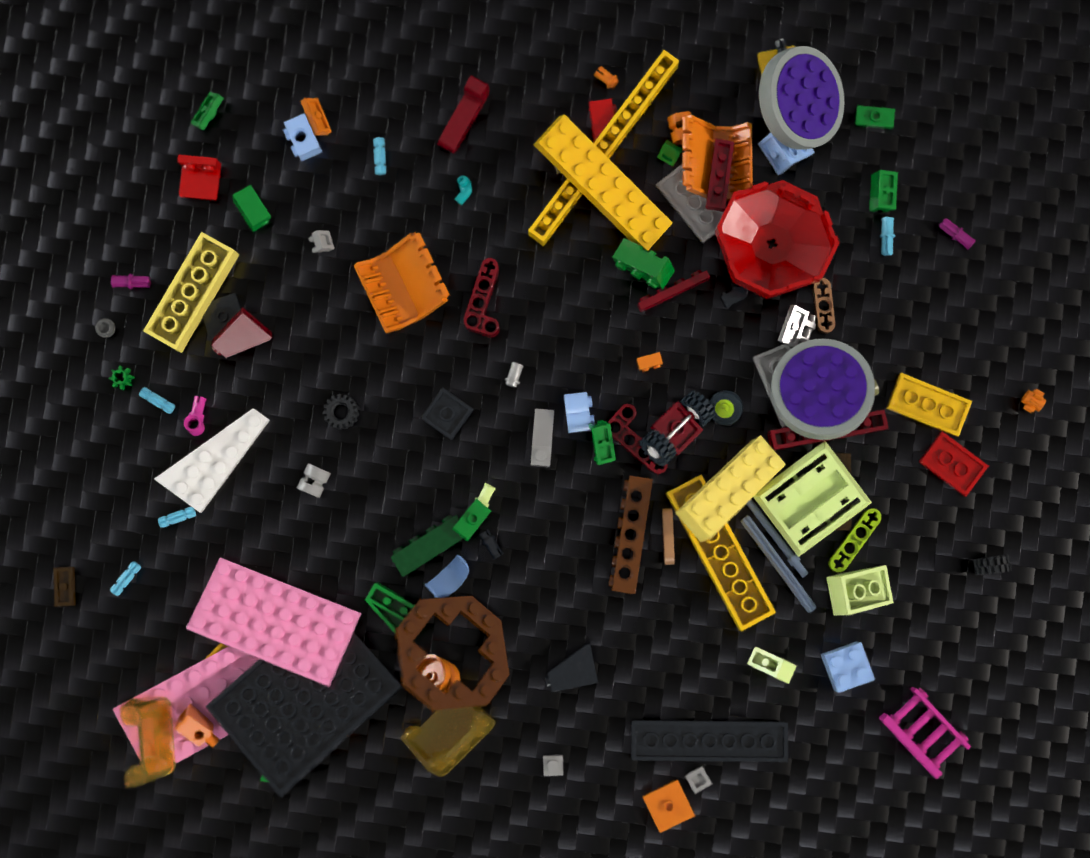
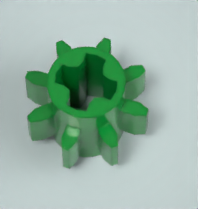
[109,366,135,390]

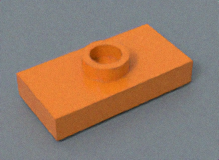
[301,98,332,135]

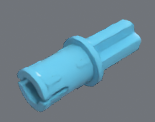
[880,217,895,256]

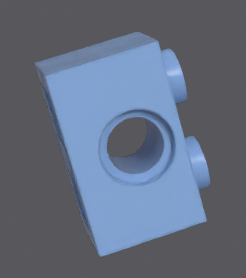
[283,113,322,161]

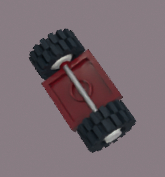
[640,391,715,466]

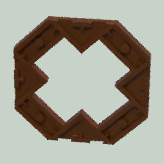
[395,596,509,711]

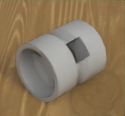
[297,463,331,498]

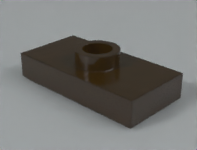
[53,567,76,607]

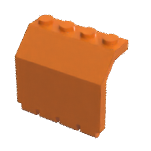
[682,115,753,201]
[353,232,450,333]

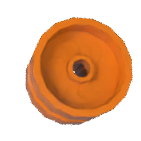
[417,654,460,694]

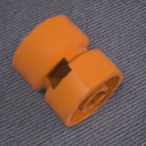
[667,111,692,145]

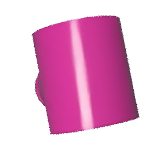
[184,396,206,436]

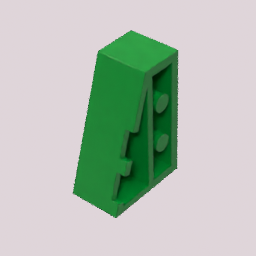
[612,238,675,290]
[365,582,415,632]

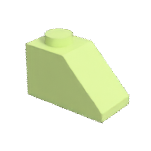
[747,647,796,684]

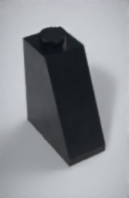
[545,643,598,692]

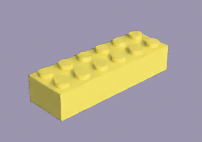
[143,232,239,353]
[675,435,786,542]

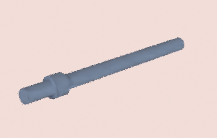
[746,498,808,578]

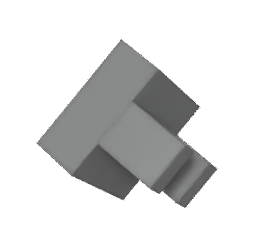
[309,230,334,253]

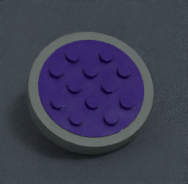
[759,46,844,150]
[771,339,875,440]

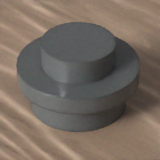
[95,319,115,338]

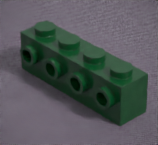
[391,514,463,577]

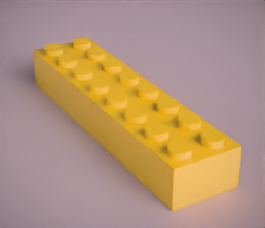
[533,114,672,251]
[665,475,776,631]

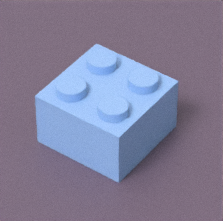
[821,641,875,693]

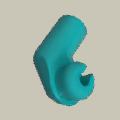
[455,175,472,205]

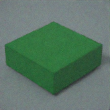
[657,140,683,166]

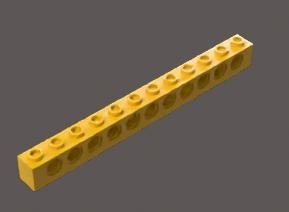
[528,50,679,246]

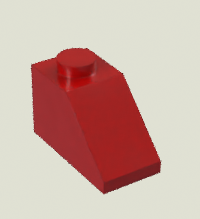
[589,98,617,142]

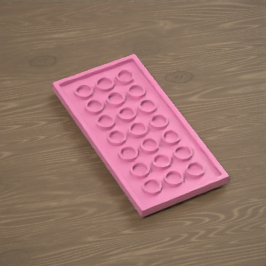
[186,558,361,687]
[113,646,259,778]

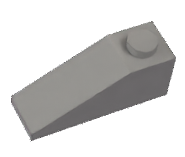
[531,409,554,467]

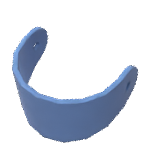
[424,554,469,598]

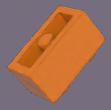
[636,352,663,372]

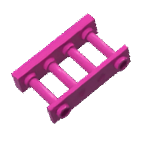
[879,687,971,779]

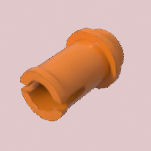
[594,66,619,89]

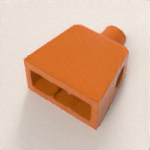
[175,703,220,748]

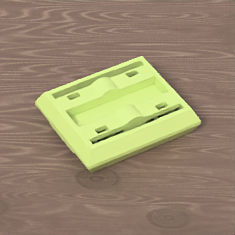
[753,441,872,557]

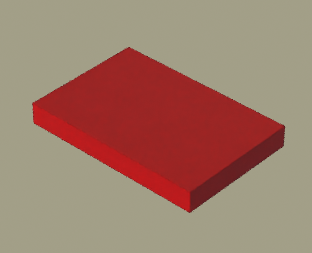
[919,431,989,497]

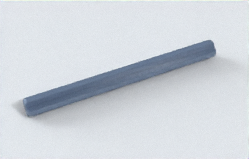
[741,516,817,613]

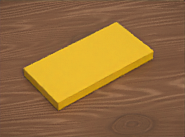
[886,373,972,437]

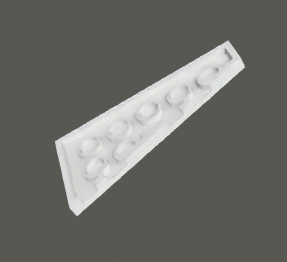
[155,408,270,513]

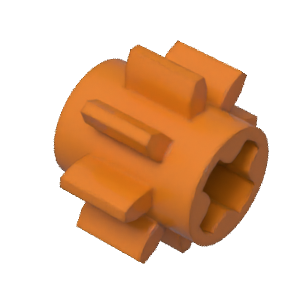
[1021,388,1046,413]

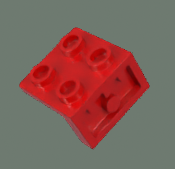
[178,155,221,200]

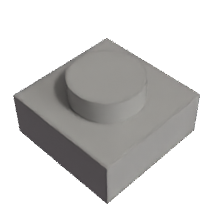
[543,755,563,776]
[685,766,712,794]

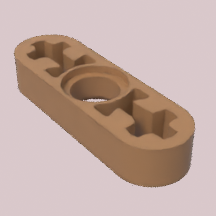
[812,278,835,334]
[662,508,675,565]

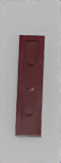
[705,138,734,212]
[637,270,710,313]

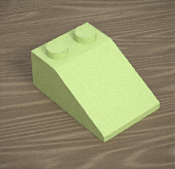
[826,565,893,615]

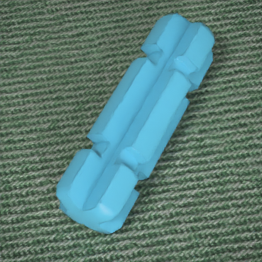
[373,137,386,175]
[139,387,175,414]
[158,507,196,528]
[110,562,141,596]

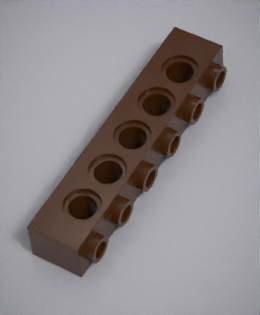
[609,476,653,594]

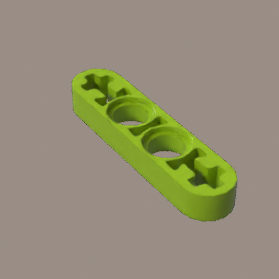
[829,508,881,572]

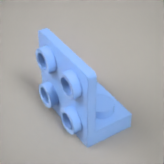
[758,133,814,175]

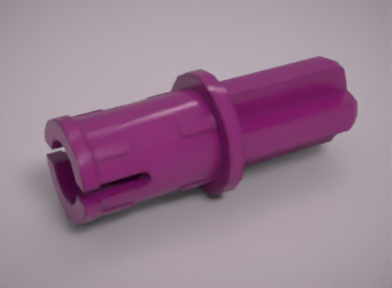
[939,218,976,249]
[111,274,151,289]

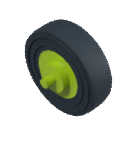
[709,390,743,425]

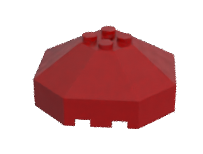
[715,180,839,299]

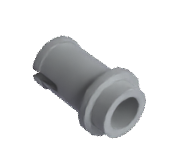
[505,362,523,388]

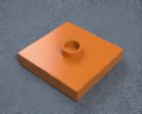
[642,779,695,833]

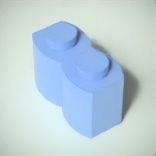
[564,392,595,433]

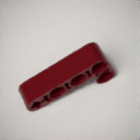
[438,75,490,154]
[464,258,500,337]
[608,404,668,475]

